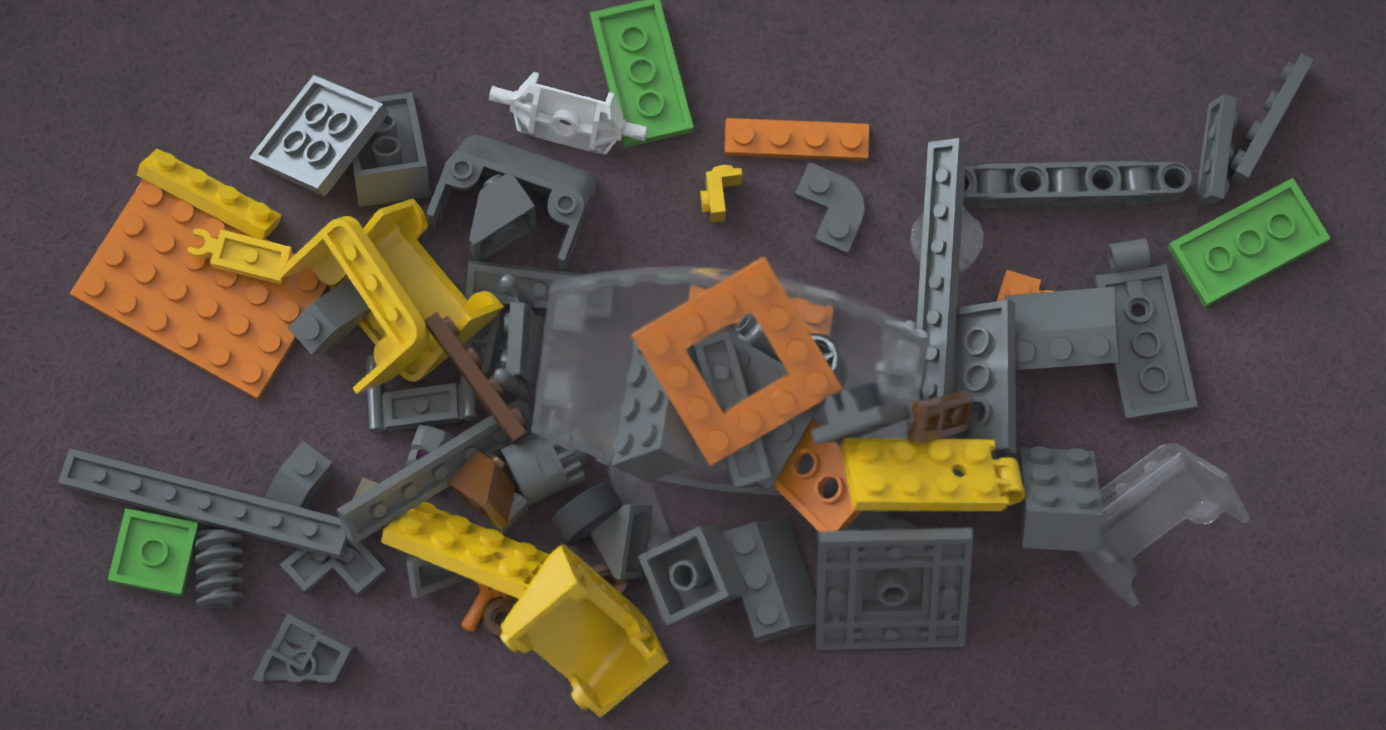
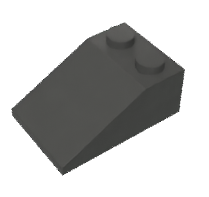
[351,92,431,207]

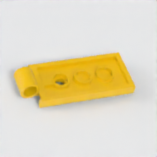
[840,438,1025,511]
[381,502,550,599]

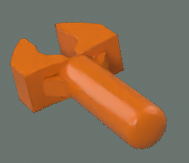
[461,580,508,632]

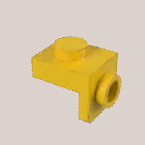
[700,165,743,223]

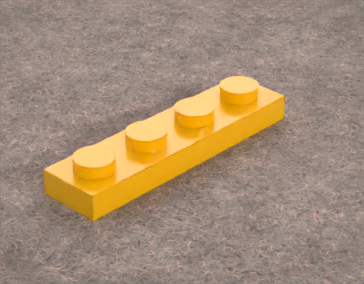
[137,149,282,240]

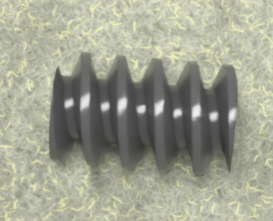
[195,530,244,610]

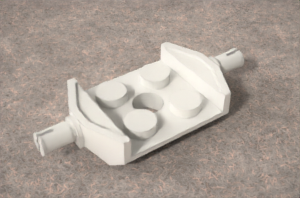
[489,72,648,155]

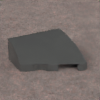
[252,612,356,682]

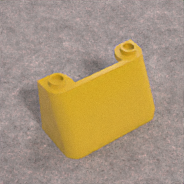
[501,544,669,718]

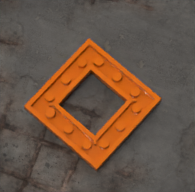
[632,257,842,466]

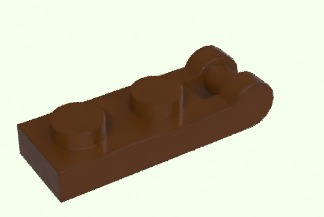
[907,391,974,443]

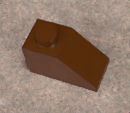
[447,450,515,529]

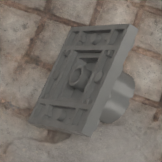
[815,519,973,650]

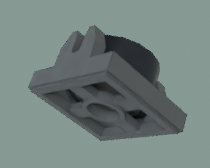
[811,382,911,444]

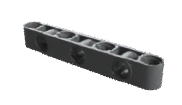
[963,161,1192,209]

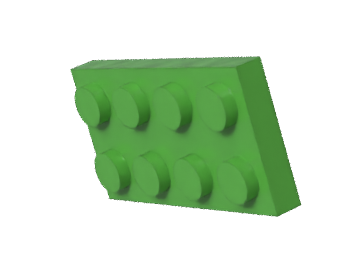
[590,0,694,148]
[1167,178,1331,308]

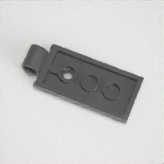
[1093,238,1198,422]
[949,299,1016,477]

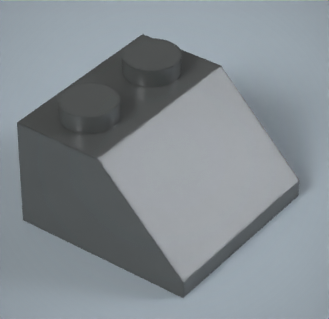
[469,171,537,262]

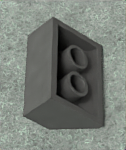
[1005,287,1121,370]
[723,519,816,646]

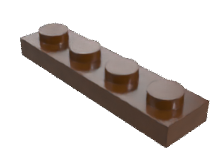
[425,312,527,444]

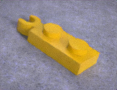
[187,229,292,285]

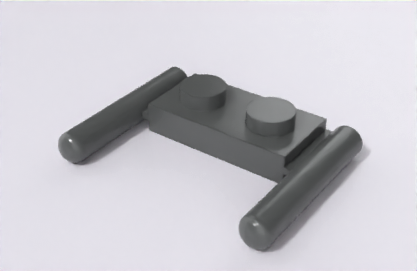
[494,274,535,400]
[366,342,478,433]

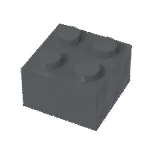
[638,524,748,626]

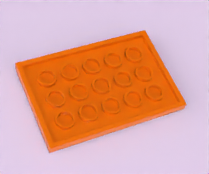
[70,179,329,401]

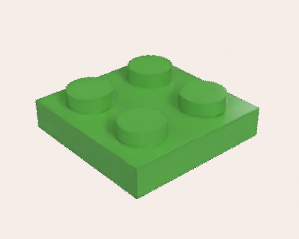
[108,508,200,597]

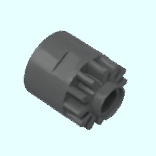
[500,422,588,507]

